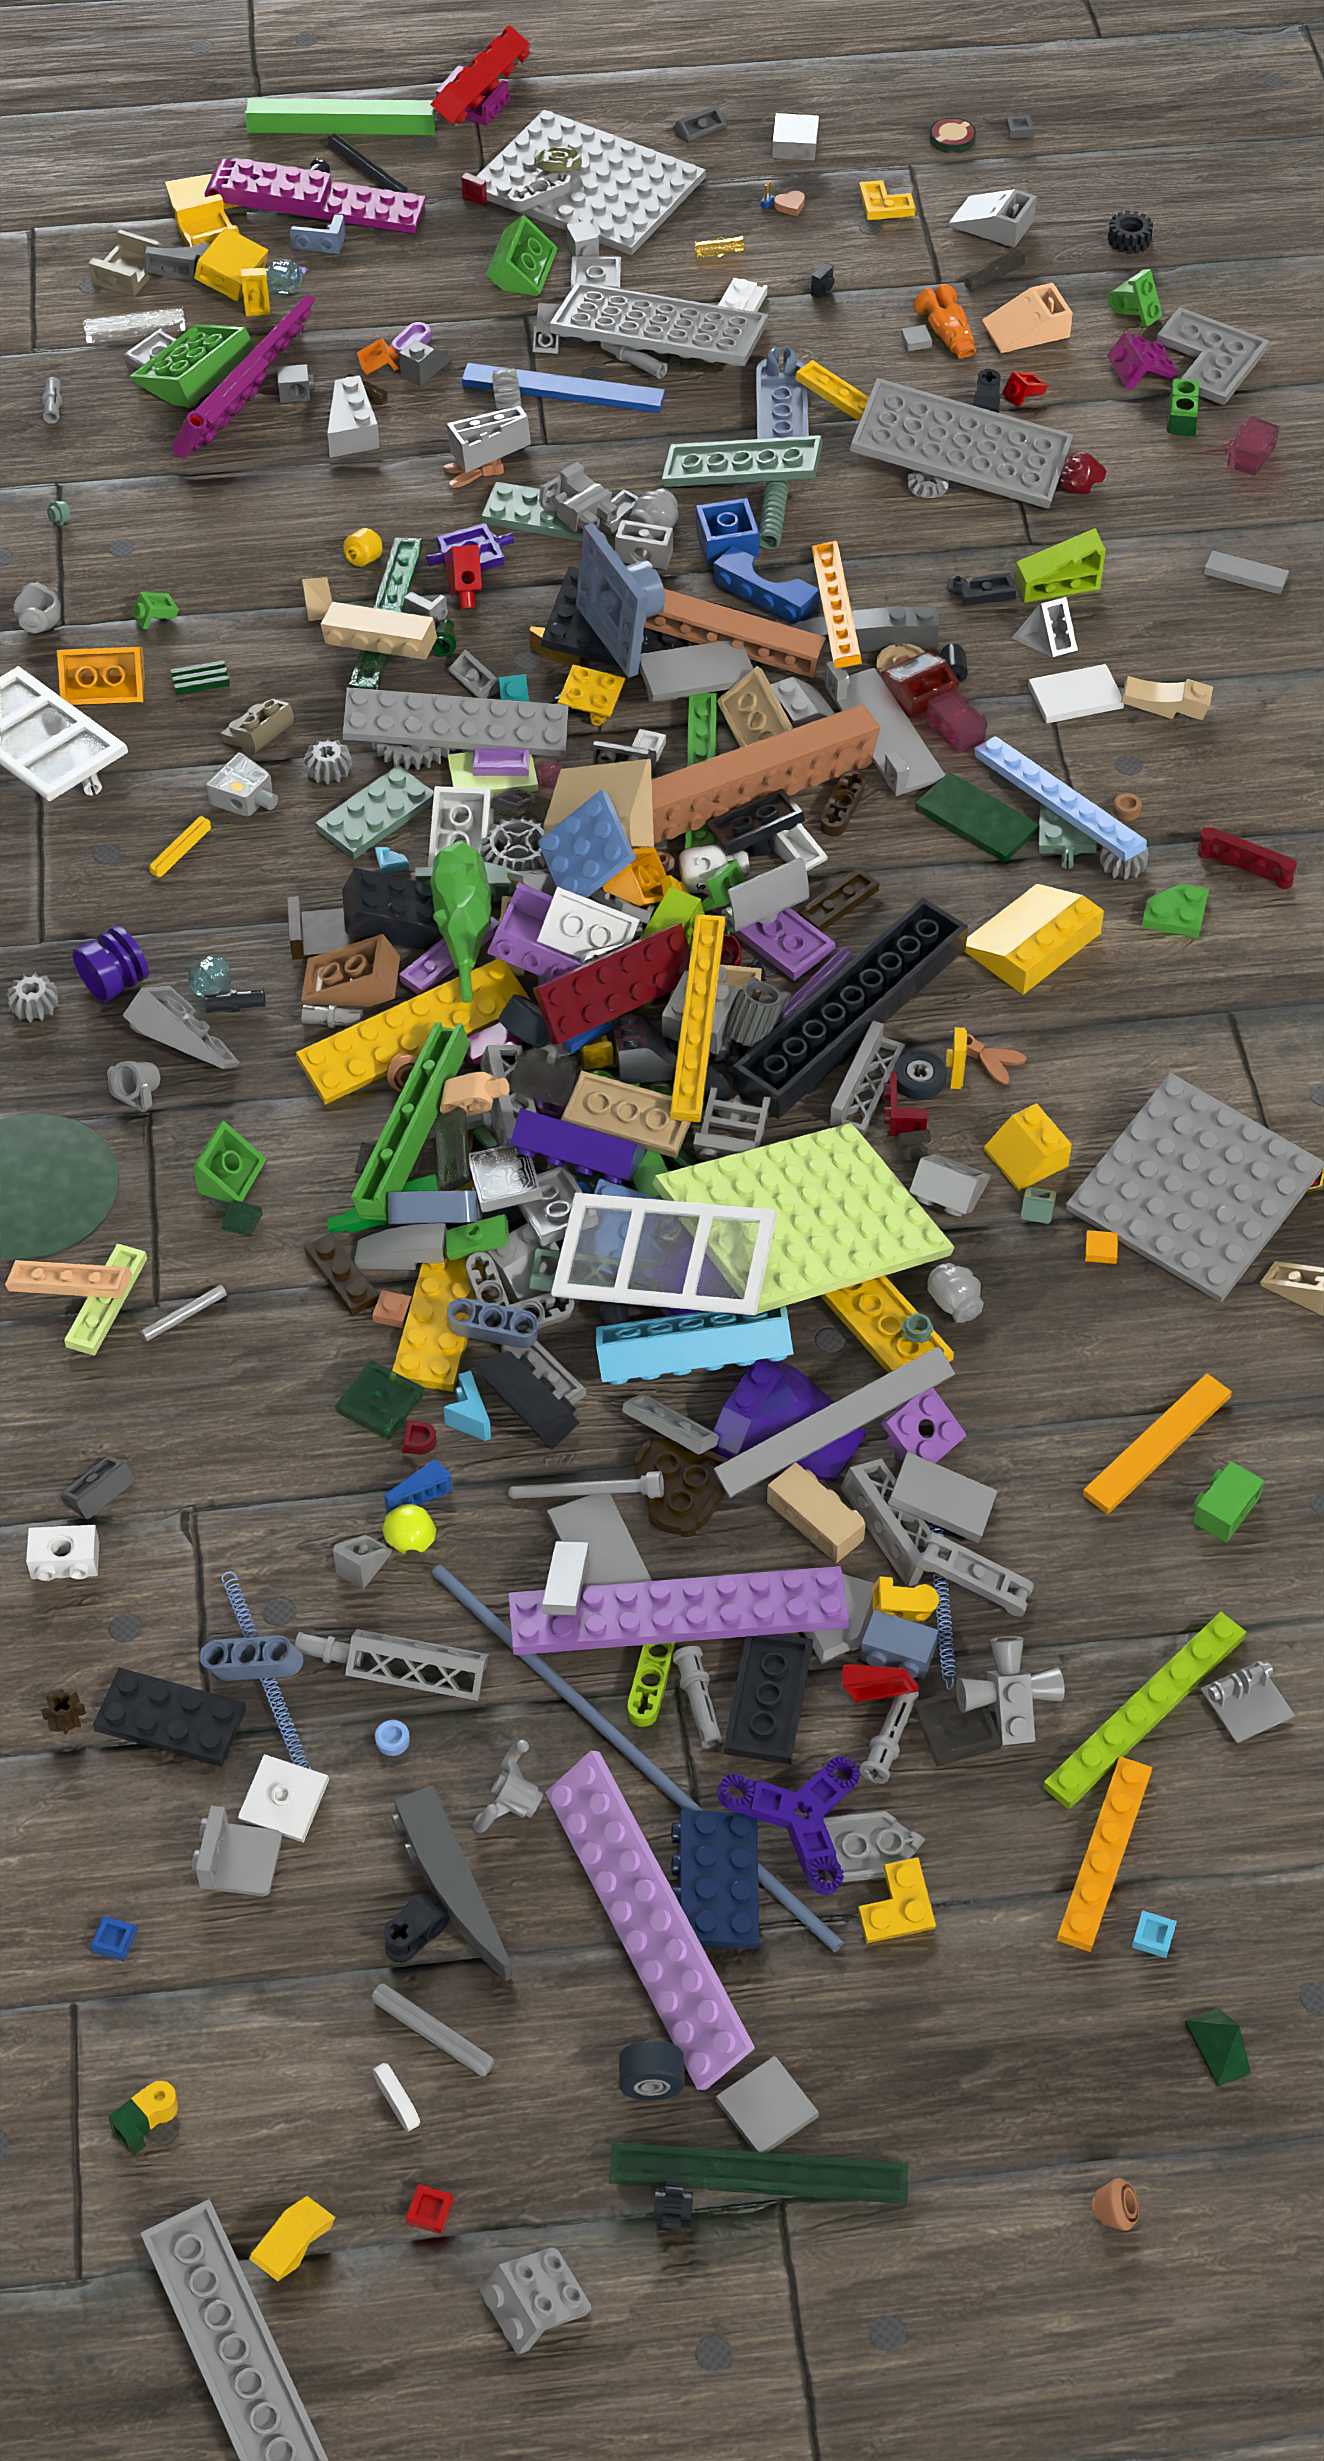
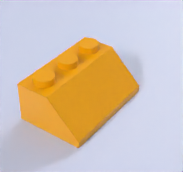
[57,647,145,705]
[602,847,667,906]

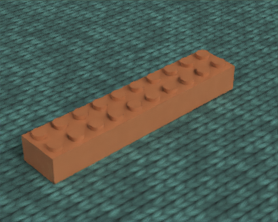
[635,704,881,849]

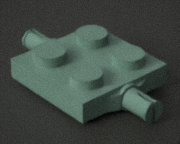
[1039,804,1097,869]

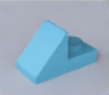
[443,1371,491,1441]

